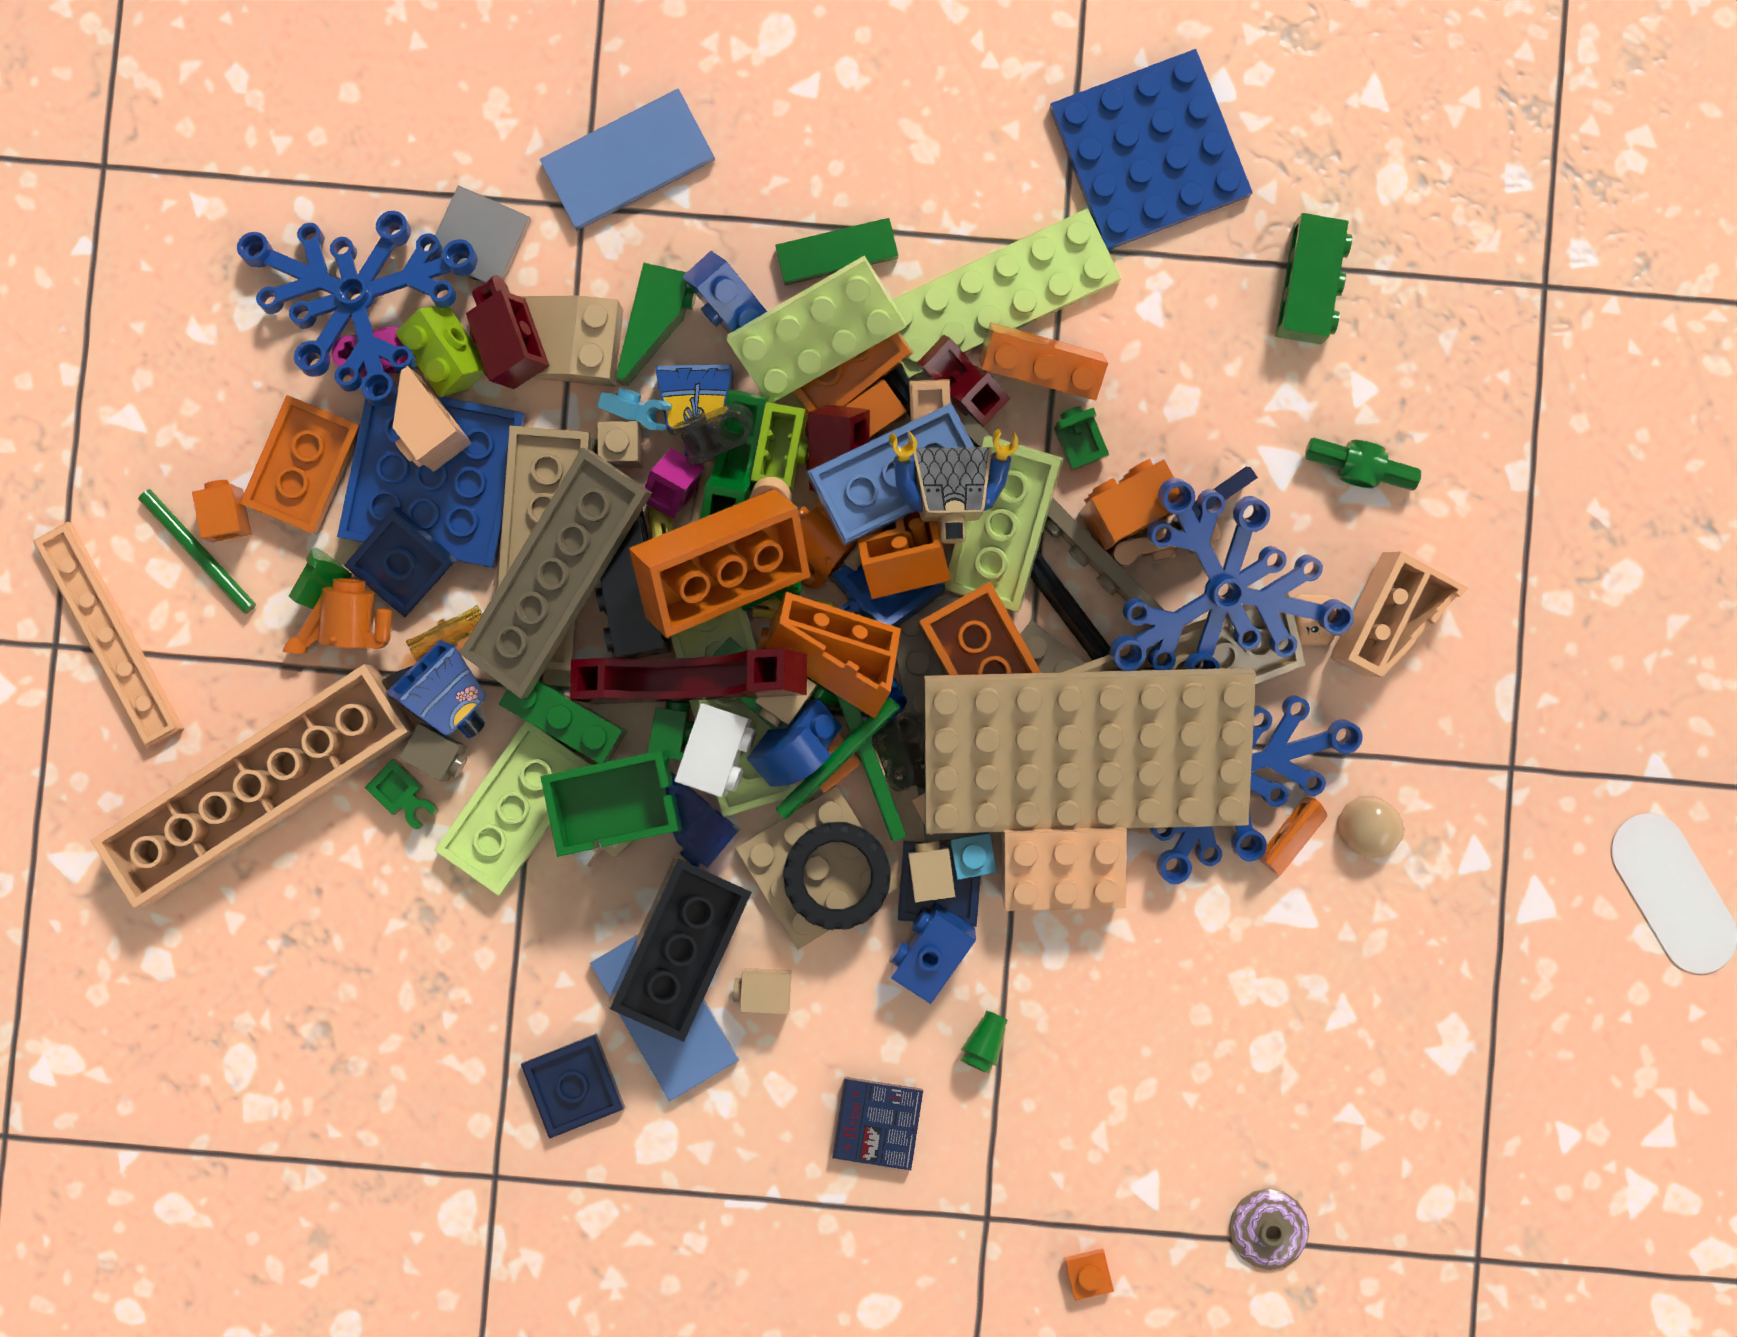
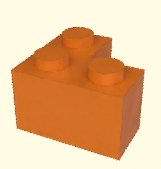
[857,511,951,599]

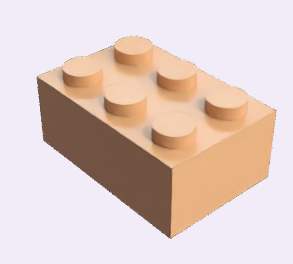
[1001,827,1127,911]

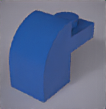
[746,698,842,787]

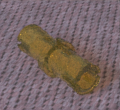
[406,604,483,662]

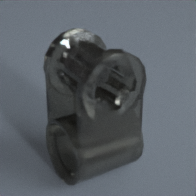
[673,403,754,465]
[872,711,925,792]

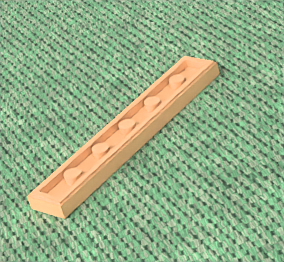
[33,522,184,748]

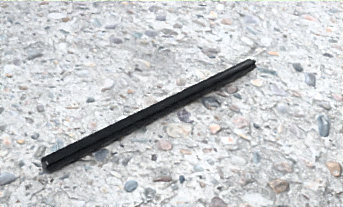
[882,365,1110,660]

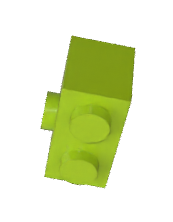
[395,306,485,397]
[751,402,809,493]

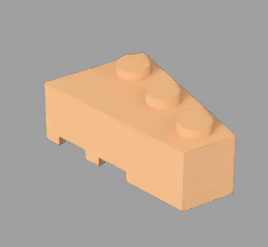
[1330,551,1468,677]

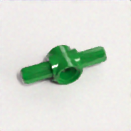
[1305,438,1421,491]

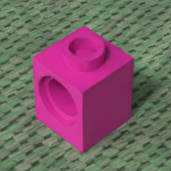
[644,448,705,519]

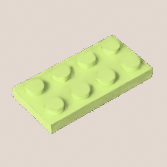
[727,255,906,403]
[944,435,1064,612]
[434,721,592,896]

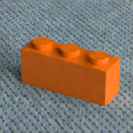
[979,322,1108,401]

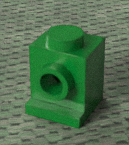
[648,701,694,760]

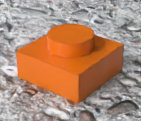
[1064,1248,1114,1301]

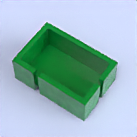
[540,750,683,857]

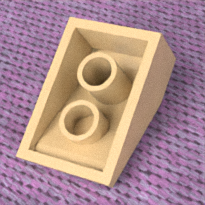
[520,295,624,387]

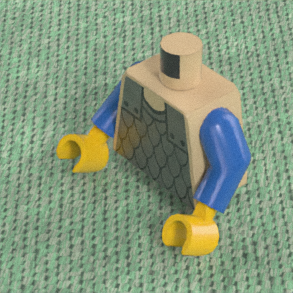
[889,429,1019,544]

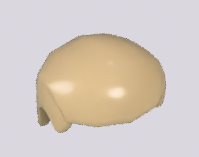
[1339,796,1405,858]

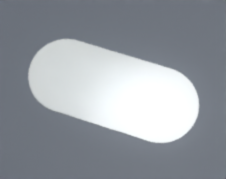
[1612,813,1737,974]

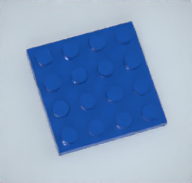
[1049,49,1253,250]
[337,388,526,568]

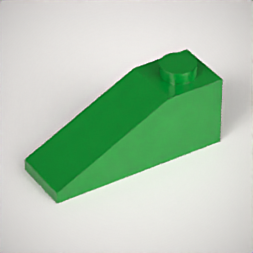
[616,262,697,386]

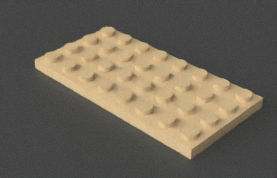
[924,668,1256,834]

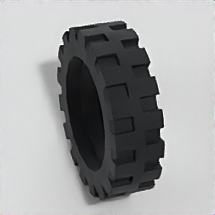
[783,822,891,930]

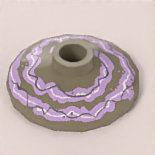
[1229,1188,1309,1270]

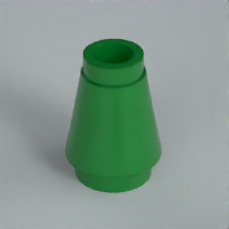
[960,1010,1008,1074]

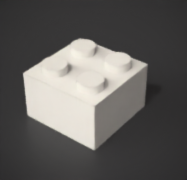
[675,703,757,797]

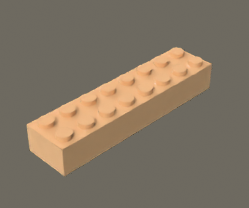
[90,664,415,909]

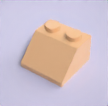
[393,366,472,472]

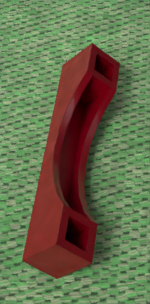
[570,648,807,705]

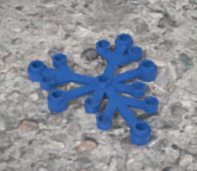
[237,211,478,407]
[1109,478,1354,671]
[1149,695,1363,884]

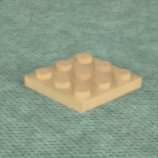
[735,786,899,950]

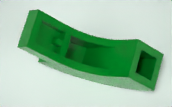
[700,389,769,519]

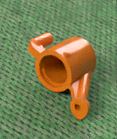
[799,505,890,589]
[282,579,392,654]

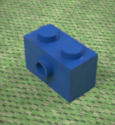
[682,251,768,334]
[889,902,976,1004]

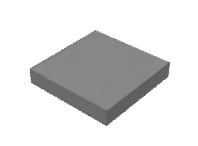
[428,185,531,283]

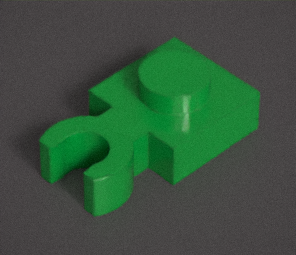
[364,759,438,829]

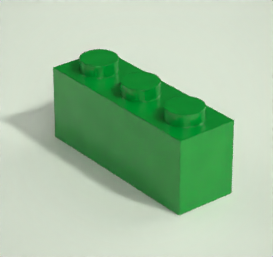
[1275,213,1352,345]
[498,679,628,763]

